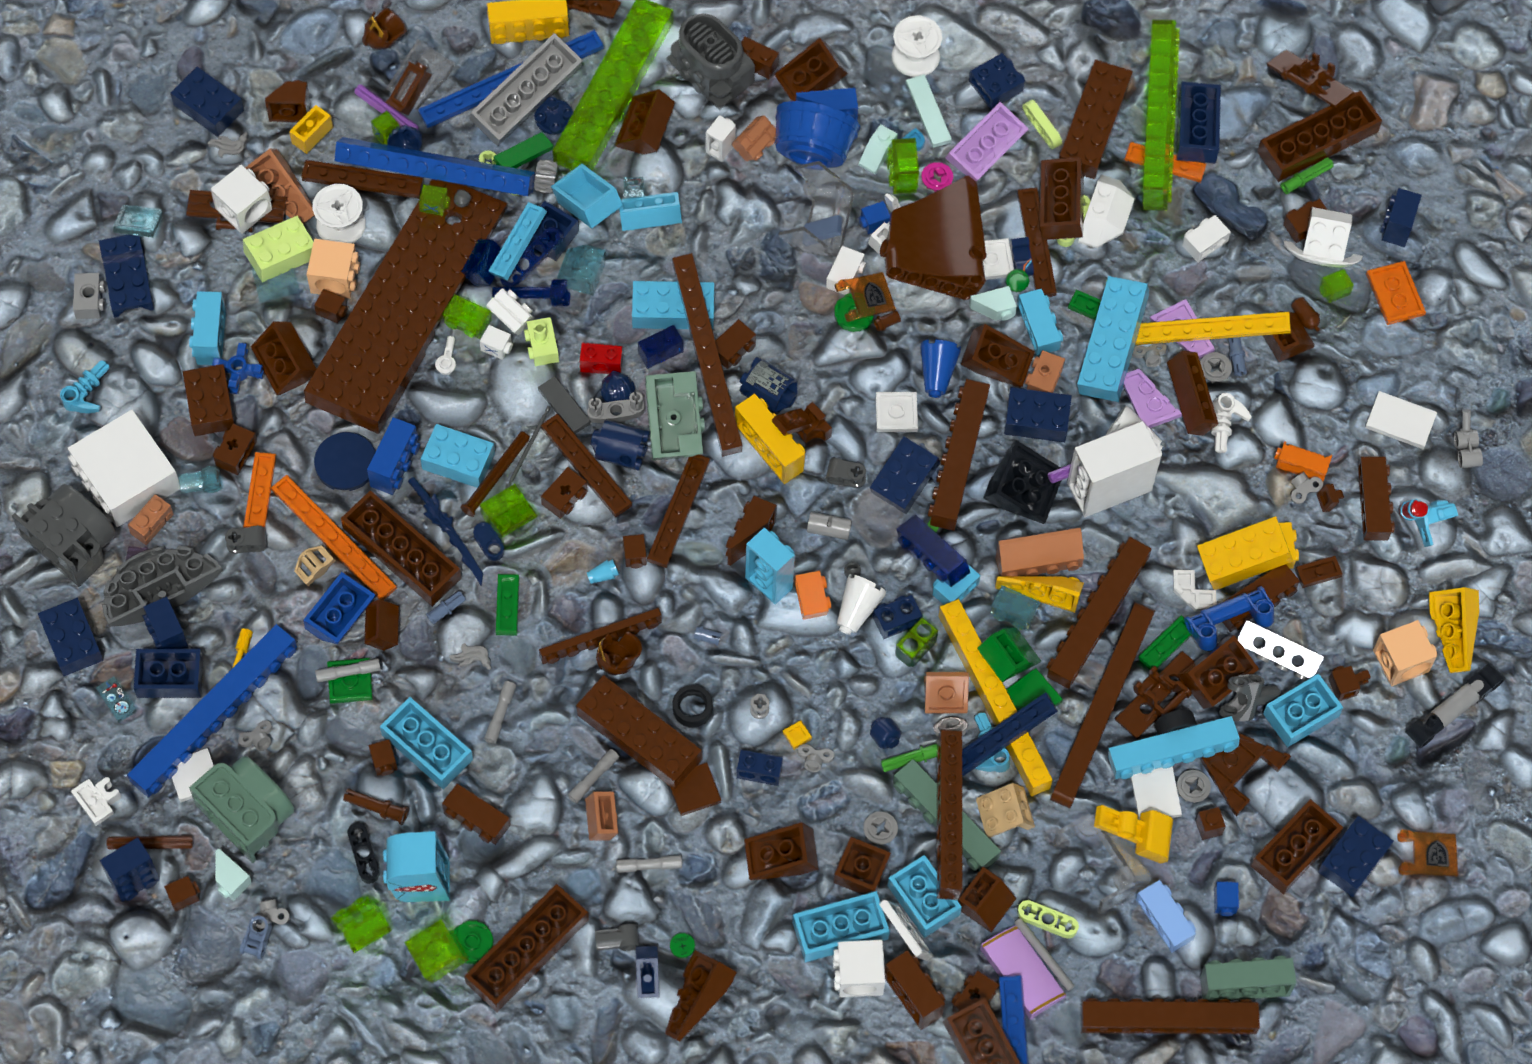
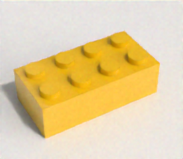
[487,0,569,44]
[735,394,805,484]
[1197,516,1293,590]

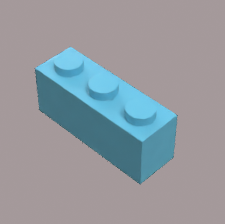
[619,192,682,231]
[1017,289,1063,356]

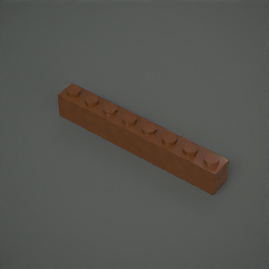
[928,379,990,531]
[1046,537,1152,689]
[1080,998,1260,1034]

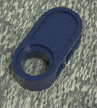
[473,522,505,561]

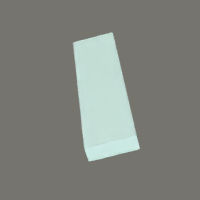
[906,74,952,148]

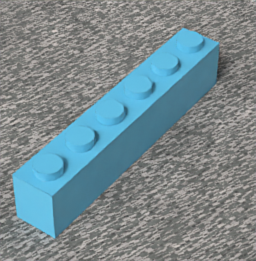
[1108,716,1240,779]

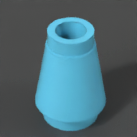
[586,559,619,584]

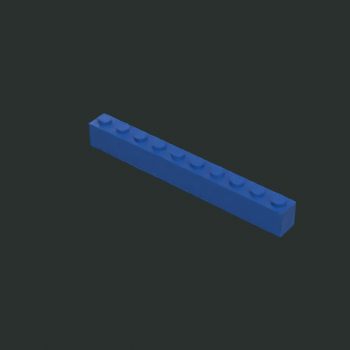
[334,137,535,196]
[127,624,297,798]

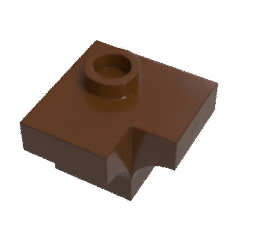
[796,402,832,443]

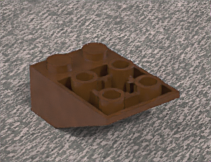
[725,496,777,566]

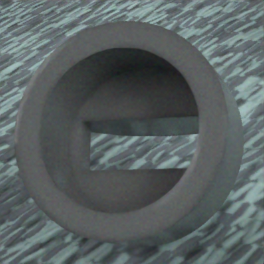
[454,190,472,207]
[844,561,861,578]

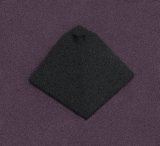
[983,440,1062,524]

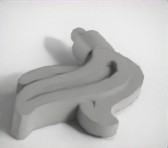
[208,132,248,158]
[449,643,491,670]

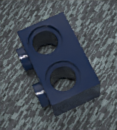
[873,595,923,640]
[736,750,783,786]

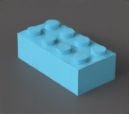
[632,281,714,330]
[745,527,795,605]
[380,697,473,789]
[792,891,890,962]

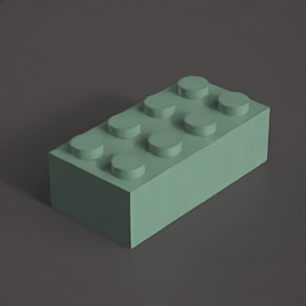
[1200,956,1296,1002]

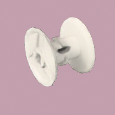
[891,15,943,77]
[312,184,366,243]

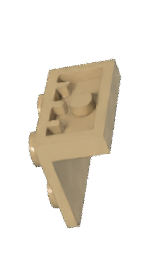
[976,783,1035,838]

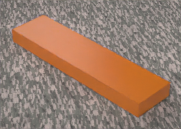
[1125,142,1207,183]
[243,452,276,528]

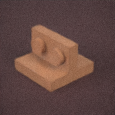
[924,672,969,713]

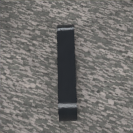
[347,823,379,884]

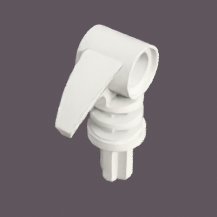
[1211,393,1251,453]

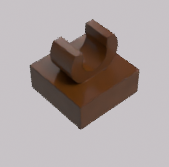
[1316,484,1344,512]

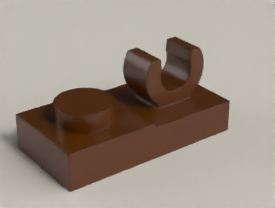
[772,408,814,436]

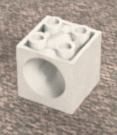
[211,165,272,234]
[833,940,885,997]

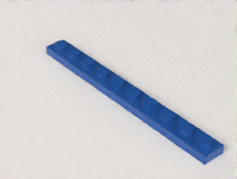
[418,30,604,128]

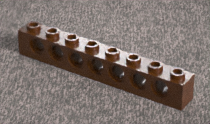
[936,730,962,900]

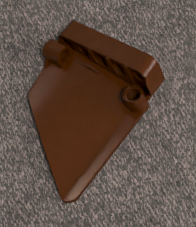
[880,175,987,300]

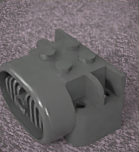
[667,14,755,110]
[12,484,116,587]

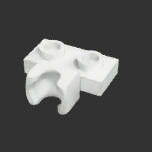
[71,777,121,826]

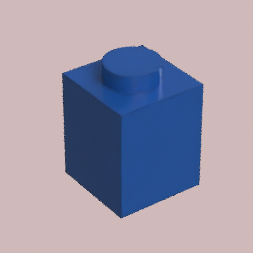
[859,201,890,235]
[1214,882,1239,917]

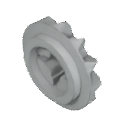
[1200,352,1232,383]
[934,717,968,736]
[1176,770,1211,804]
[863,812,898,846]

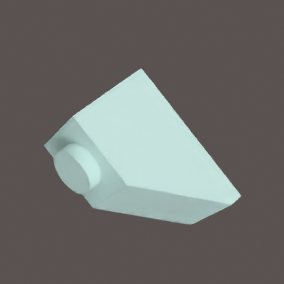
[858,124,897,174]
[969,286,1017,321]
[215,848,252,901]

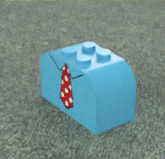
[383,831,450,902]

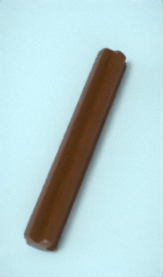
[106,836,193,850]

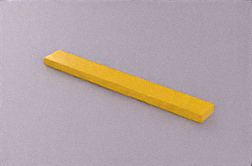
[1135,312,1291,345]

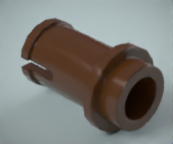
[874,310,901,331]

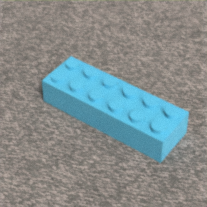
[1077,276,1149,402]

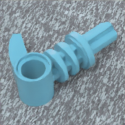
[60,360,110,413]
[974,713,1010,773]

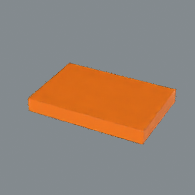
[1366,261,1426,325]

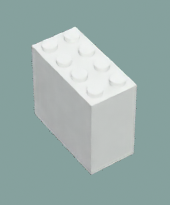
[67,410,181,527]
[1067,421,1162,517]

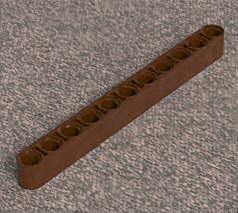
[1050,602,1155,808]

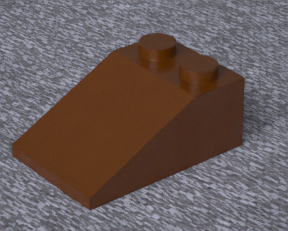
[774,38,848,101]
[961,324,1035,388]
[744,822,819,880]

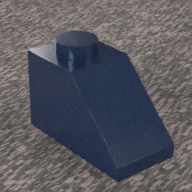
[636,946,659,998]

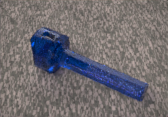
[492,279,571,306]

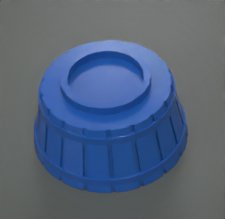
[775,101,861,168]

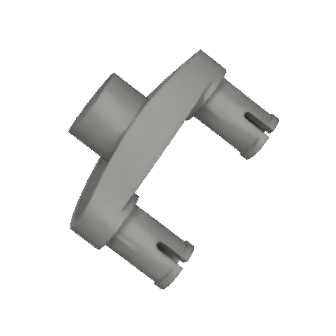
[587,392,645,424]

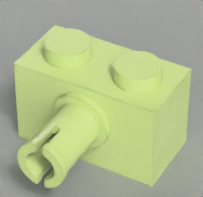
[524,317,559,366]

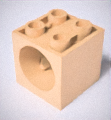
[307,239,360,298]
[1373,620,1437,687]

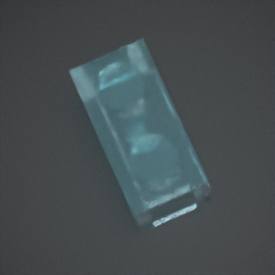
[990,585,1040,631]

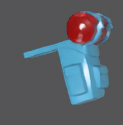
[1399,499,1458,547]

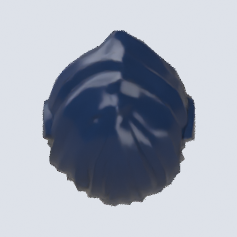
[387,125,423,151]
[600,371,635,402]

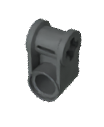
[825,458,866,488]
[225,526,267,554]

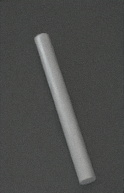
[1014,918,1075,991]

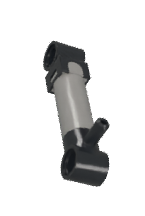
[1406,663,1505,748]

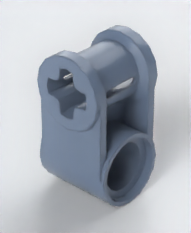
[240,916,272,960]

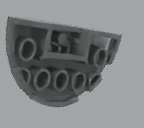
[102,546,223,627]

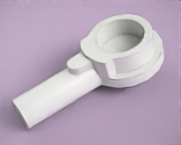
[435,336,456,375]

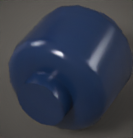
[870,717,902,749]

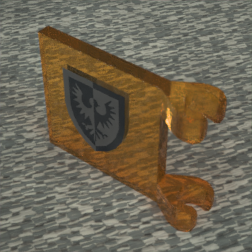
[834,272,896,322]
[1397,829,1458,877]

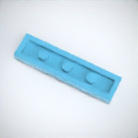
[489,202,547,280]

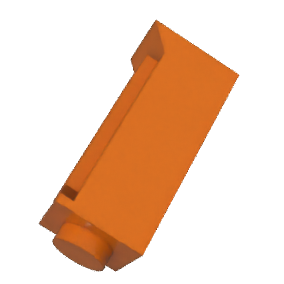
[1274,441,1332,481]

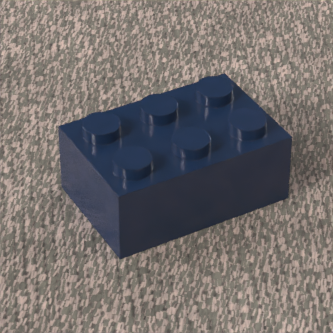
[170,66,244,137]
[1004,387,1072,443]
[870,436,940,514]
[38,597,104,677]
[134,649,203,698]
[1318,816,1394,897]
[100,837,160,902]

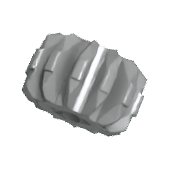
[534,160,558,194]

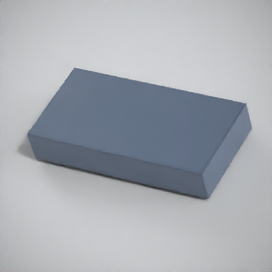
[803,215,842,244]

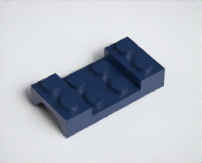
[99,232,154,318]

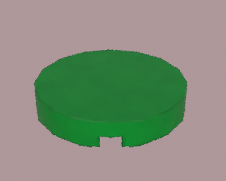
[834,293,875,332]
[450,921,494,964]

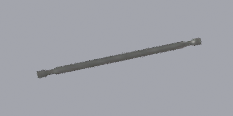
[505,406,551,490]

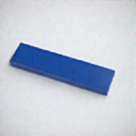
[999,975,1029,1064]

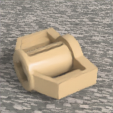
[294,546,336,586]

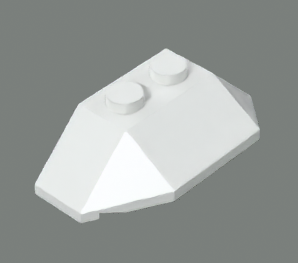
[1078,175,1135,248]

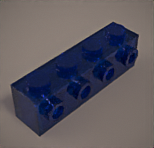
[896,515,970,587]

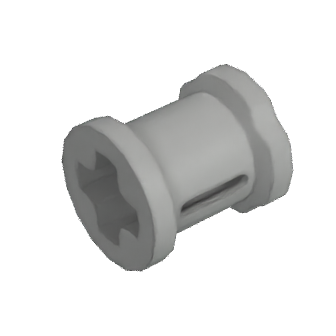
[750,694,770,719]

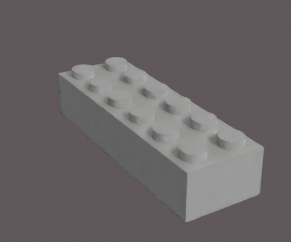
[469,33,583,147]

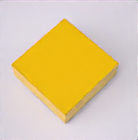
[783,720,812,750]

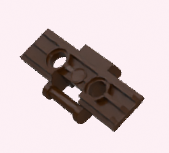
[1267,49,1355,108]
[186,190,286,233]
[1115,651,1195,739]

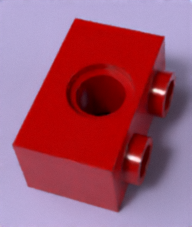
[580,343,623,374]

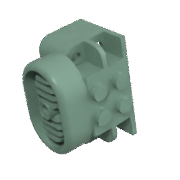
[645,371,705,461]
[189,756,295,863]

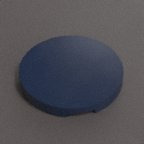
[314,432,375,491]

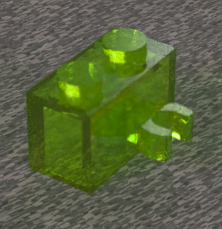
[443,294,492,339]

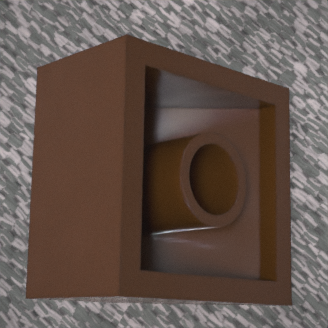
[265,80,311,123]

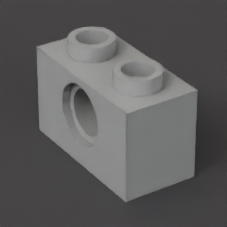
[73,273,105,319]

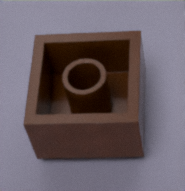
[833,837,891,895]

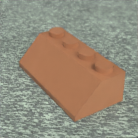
[995,527,1084,576]

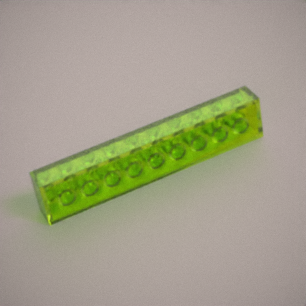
[552,0,674,171]
[1143,20,1180,210]

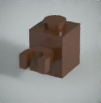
[1328,666,1371,701]

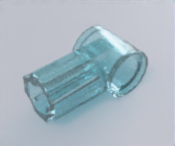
[179,466,222,493]

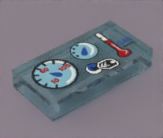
[623,177,644,198]
[96,677,137,723]

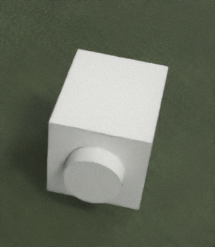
[480,325,513,360]

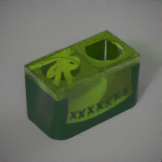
[895,618,938,667]

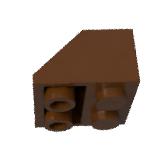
[1263,311,1315,362]
[958,867,1016,933]

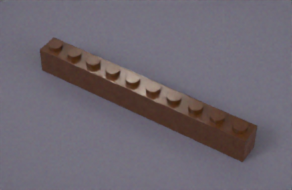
[672,253,742,457]

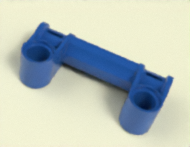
[1184,586,1274,651]

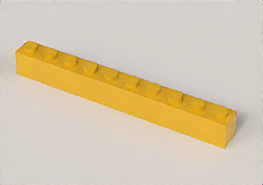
[938,599,1053,797]

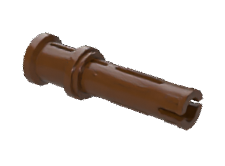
[343,788,409,825]

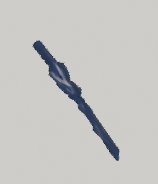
[408,477,483,586]

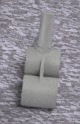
[1454,409,1483,468]

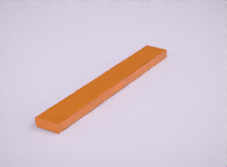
[271,475,397,600]

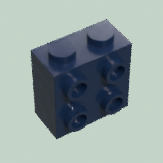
[969,52,1025,109]

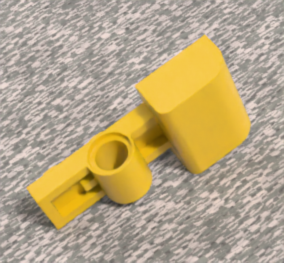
[1094,805,1173,864]

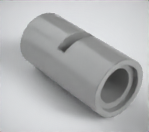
[807,512,852,540]

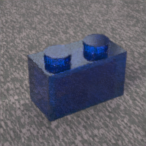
[461,239,501,286]
[638,325,683,369]

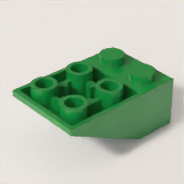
[977,628,1041,682]

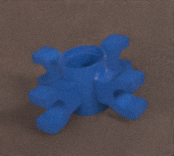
[212,343,264,394]

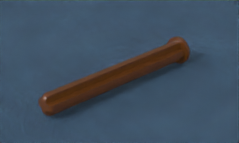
[460,431,530,517]

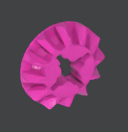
[921,162,953,192]

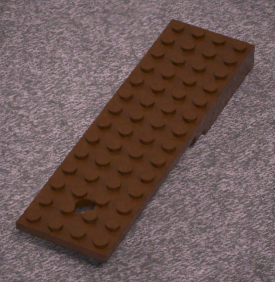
[304,179,507,434]

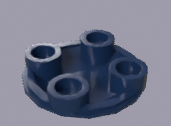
[534,97,574,135]

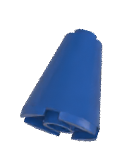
[920,340,961,398]

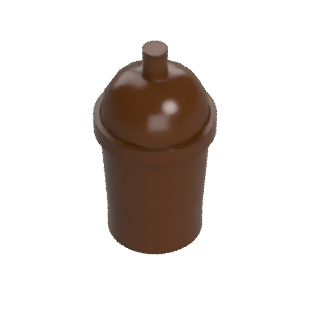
[1291,297,1320,332]

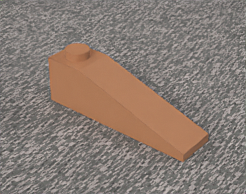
[245,148,315,224]

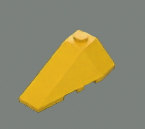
[995,576,1084,613]
[1429,587,1479,673]

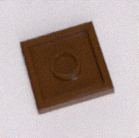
[669,762,721,816]

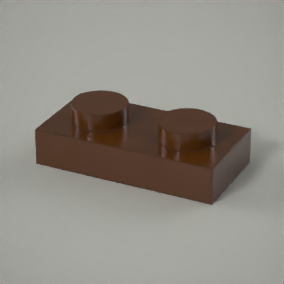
[1295,556,1343,588]

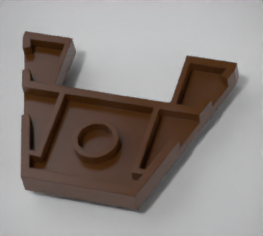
[1201,733,1291,816]

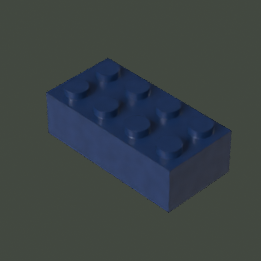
[1176,82,1221,164]

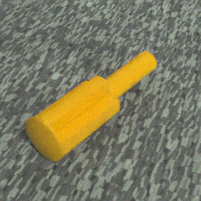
[232,628,253,668]

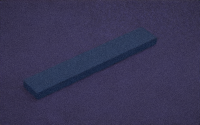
[962,692,1058,777]

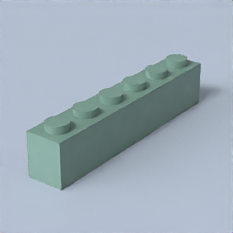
[893,759,1001,872]

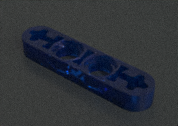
[500,227,563,287]

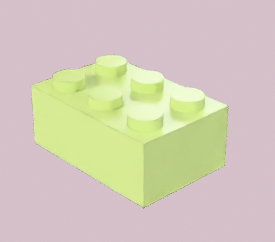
[243,216,314,283]

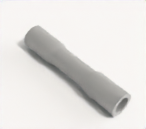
[315,658,381,683]
[484,681,516,744]
[567,749,620,804]
[616,855,682,873]

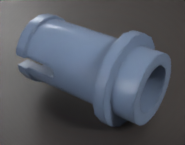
[694,626,721,646]

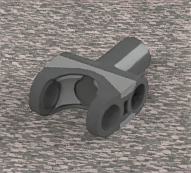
[1219,674,1281,721]

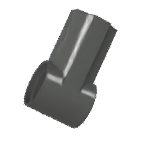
[595,924,639,951]

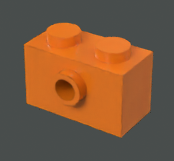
[794,571,831,620]

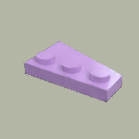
[1150,299,1215,359]
[1123,369,1182,428]

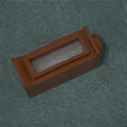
[385,61,432,115]

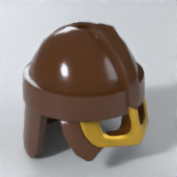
[362,8,407,50]
[596,632,642,675]

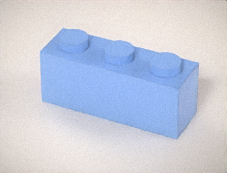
[1136,880,1196,953]

